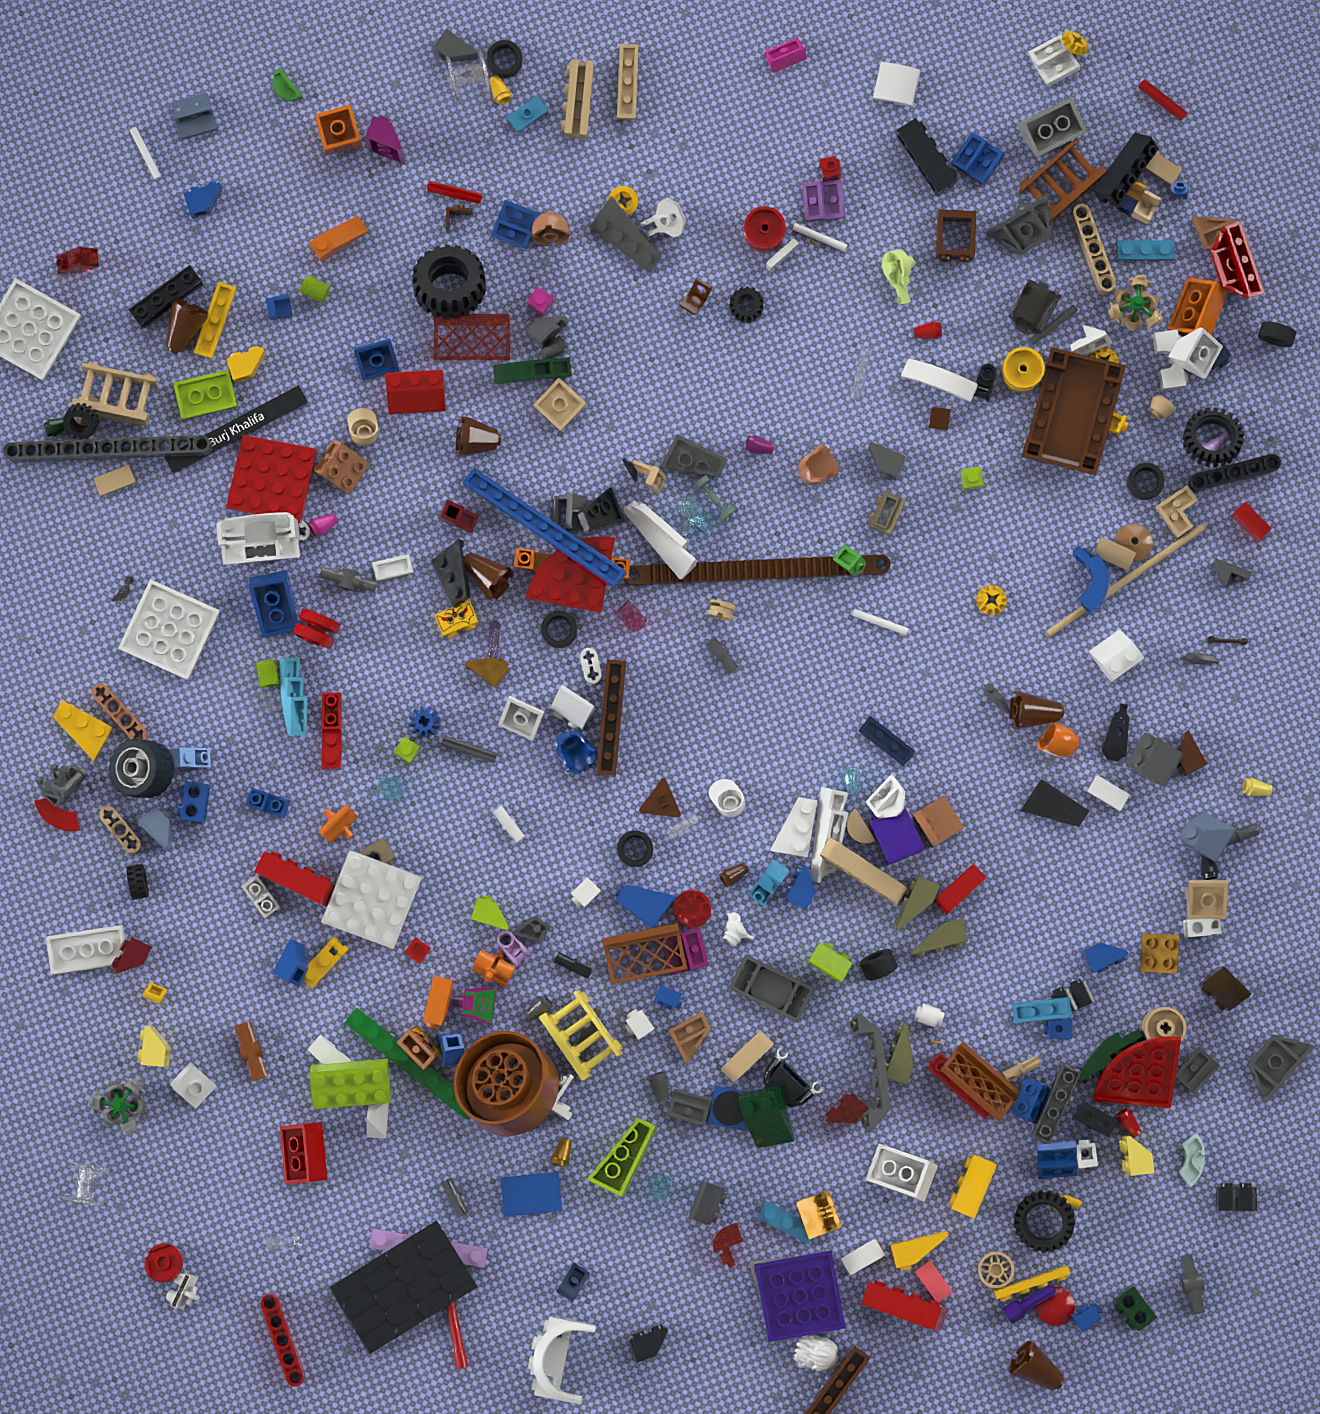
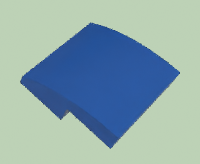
[951,132,1005,186]
[491,200,541,249]
[1037,1141,1077,1179]

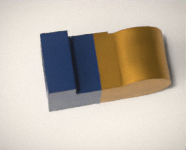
[1115,179,1147,217]

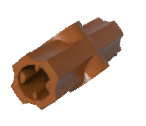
[234,1021,268,1082]

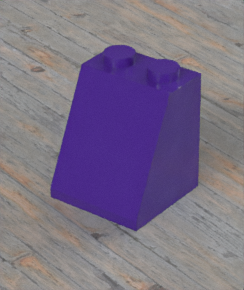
[869,808,925,866]

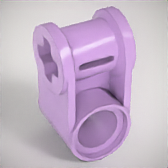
[497,931,531,967]

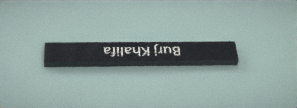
[165,385,308,474]

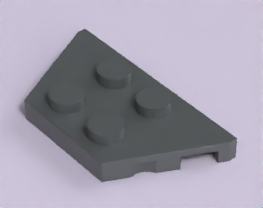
[986,194,1053,255]
[1248,1035,1315,1103]

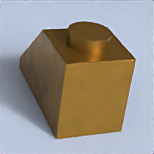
[465,657,510,689]

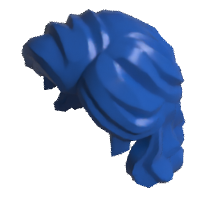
[555,730,598,774]

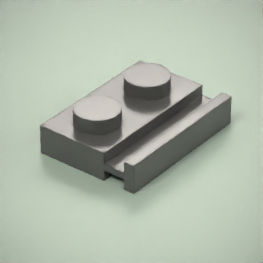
[1175,1047,1220,1094]
[667,1088,712,1126]

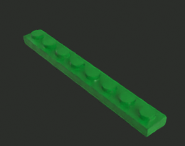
[344,1007,468,1119]

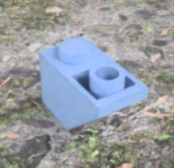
[168,747,211,769]

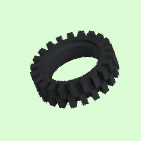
[1183,407,1244,468]
[1014,1190,1075,1253]

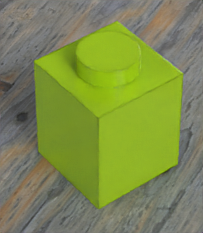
[960,466,984,491]
[393,737,421,764]

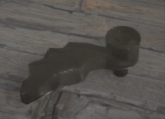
[112,576,135,602]

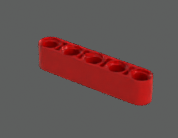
[260,1293,306,1387]

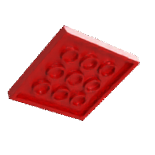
[226,435,317,523]

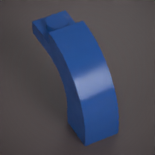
[1073,546,1109,616]

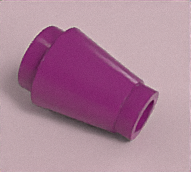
[745,435,775,455]

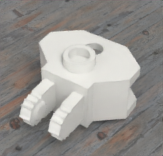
[640,197,686,237]

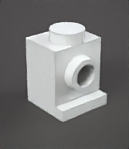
[1076,1139,1098,1168]

